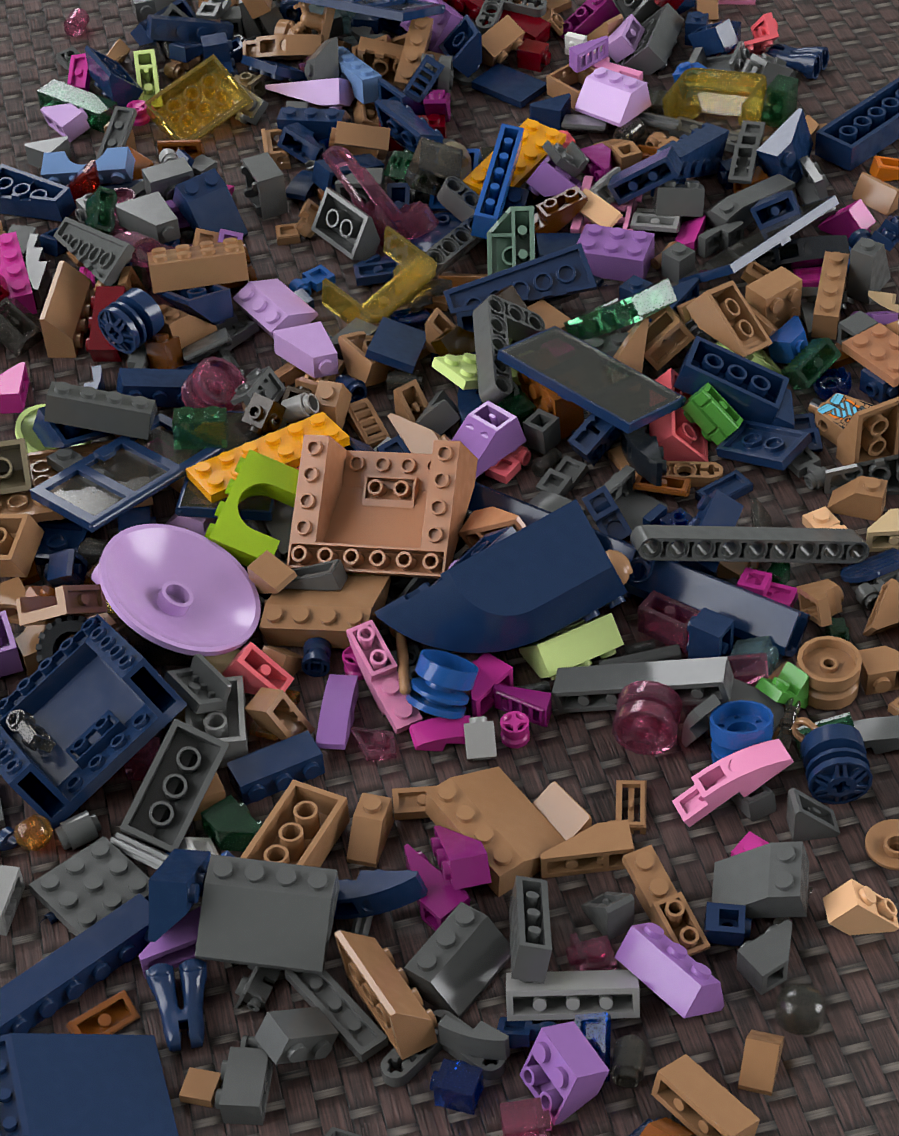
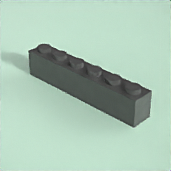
[552,656,734,713]

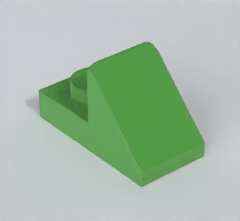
[755,662,809,709]

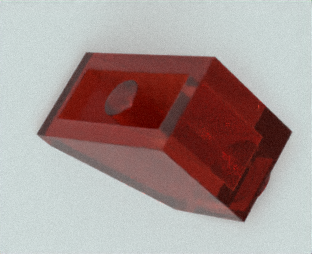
[67,160,103,208]

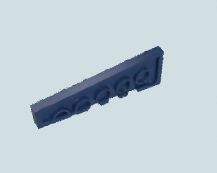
[443,243,597,316]

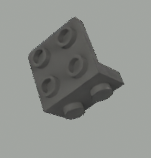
[596,465,667,531]

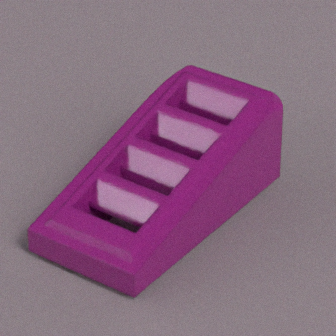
[493,684,552,727]

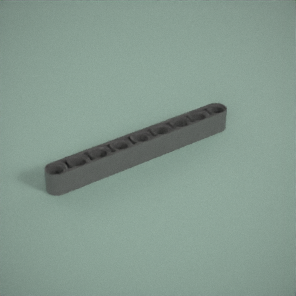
[630,525,869,564]

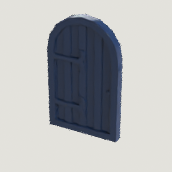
[840,548,899,583]

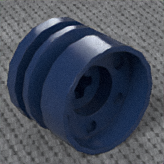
[98,288,164,354]
[800,723,873,805]

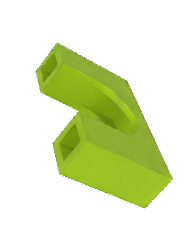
[204,450,299,567]

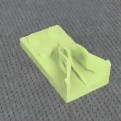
[431,338,533,390]

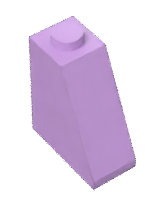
[273,321,339,378]

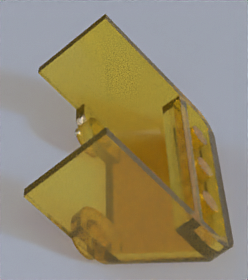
[662,68,767,126]
[322,226,437,324]

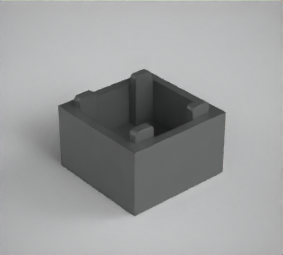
[240,152,288,220]
[141,157,194,201]

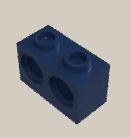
[568,403,622,466]

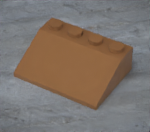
[259,575,391,649]
[426,766,565,897]

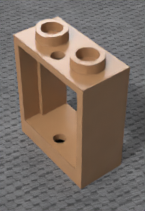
[546,64,595,114]
[329,121,391,161]
[627,299,695,371]

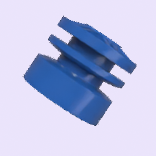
[406,649,479,719]
[710,700,774,764]

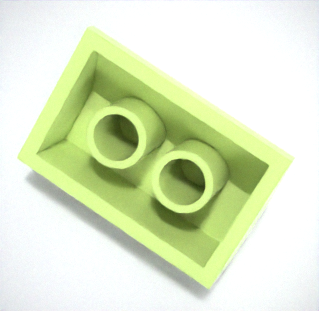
[518,613,624,680]

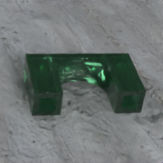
[564,278,678,340]

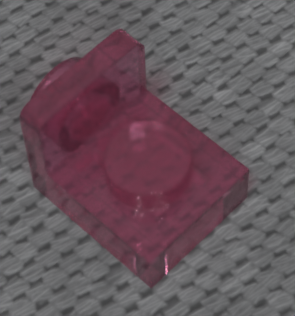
[566,933,617,971]

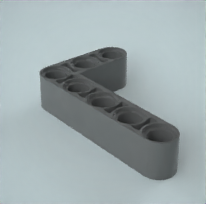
[418,176,484,279]
[473,295,545,405]

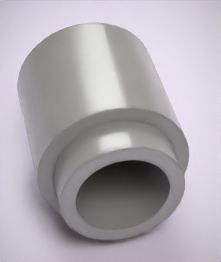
[281,392,319,424]

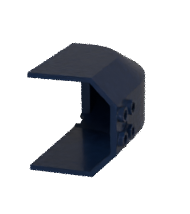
[375,499,628,653]

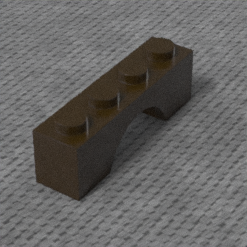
[431,285,528,357]

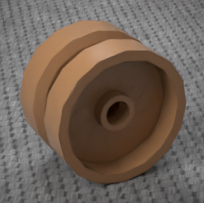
[796,636,862,711]

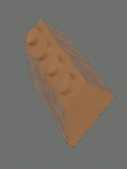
[39,261,95,358]
[334,930,438,1060]

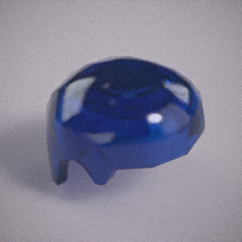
[813,367,852,401]

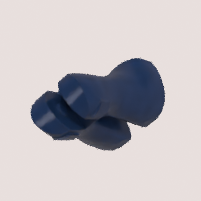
[765,43,829,80]
[145,958,208,1052]

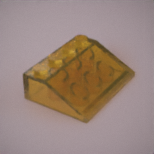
[144,54,253,140]

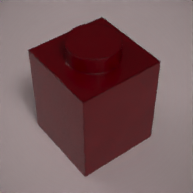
[517,39,551,72]

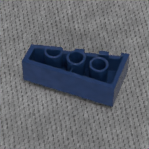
[0,164,76,222]

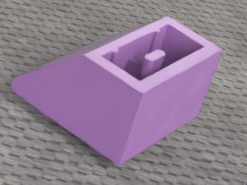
[520,1021,610,1125]

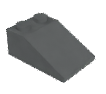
[712,841,809,918]

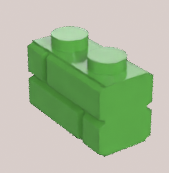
[682,382,743,445]

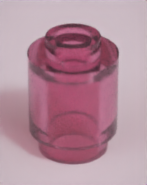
[64,8,90,37]

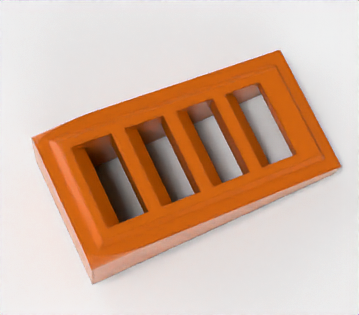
[870,156,899,182]

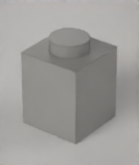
[464,716,497,762]

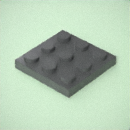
[29,836,150,936]

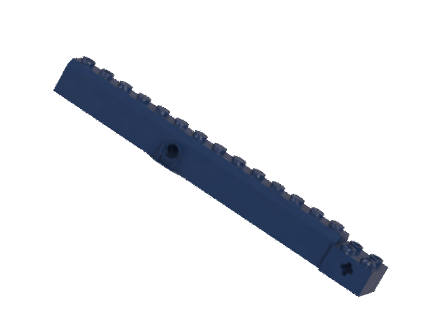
[468,482,811,660]

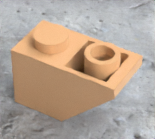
[823,879,899,935]

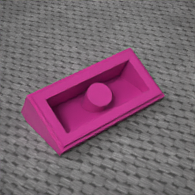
[675,215,706,251]

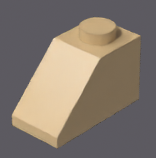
[866,508,899,552]

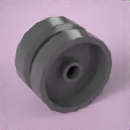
[418,53,454,95]

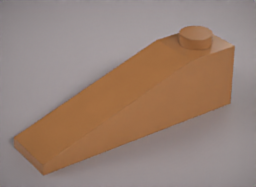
[338,331,431,387]

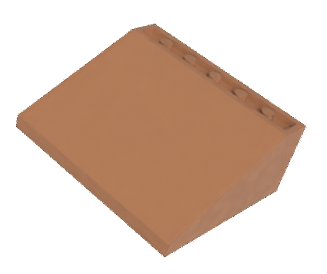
[286,435,478,579]

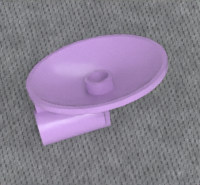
[91,524,261,656]

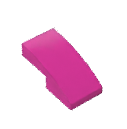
[737,567,798,608]
[409,715,470,751]

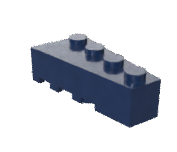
[657,122,730,180]

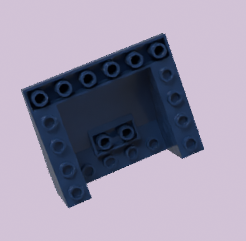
[0,614,188,829]
[0,1033,179,1136]

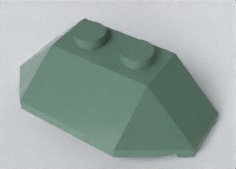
[487,206,535,275]

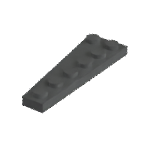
[53,217,136,286]

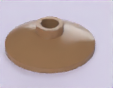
[865,819,899,871]

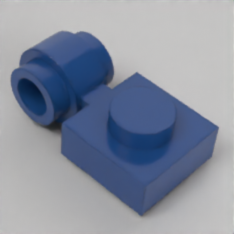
[289,265,336,295]

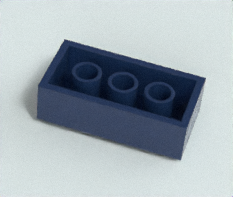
[673,335,790,425]

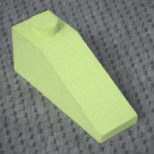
[133,49,161,108]

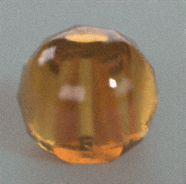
[14,814,53,851]

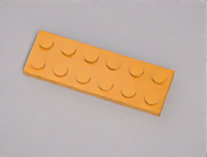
[462,118,566,196]
[186,412,350,503]

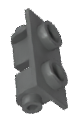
[235,965,281,1012]

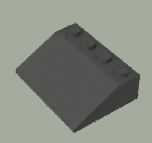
[195,854,340,975]

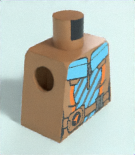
[808,393,874,446]

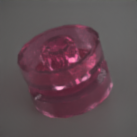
[181,357,245,420]
[612,680,682,755]

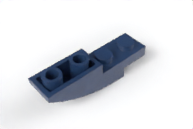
[334,869,428,920]

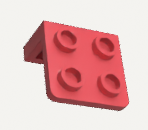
[728,12,779,55]

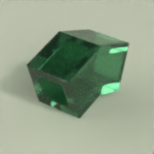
[766,562,790,585]
[825,617,850,642]

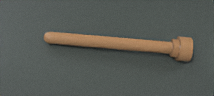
[389,626,411,695]

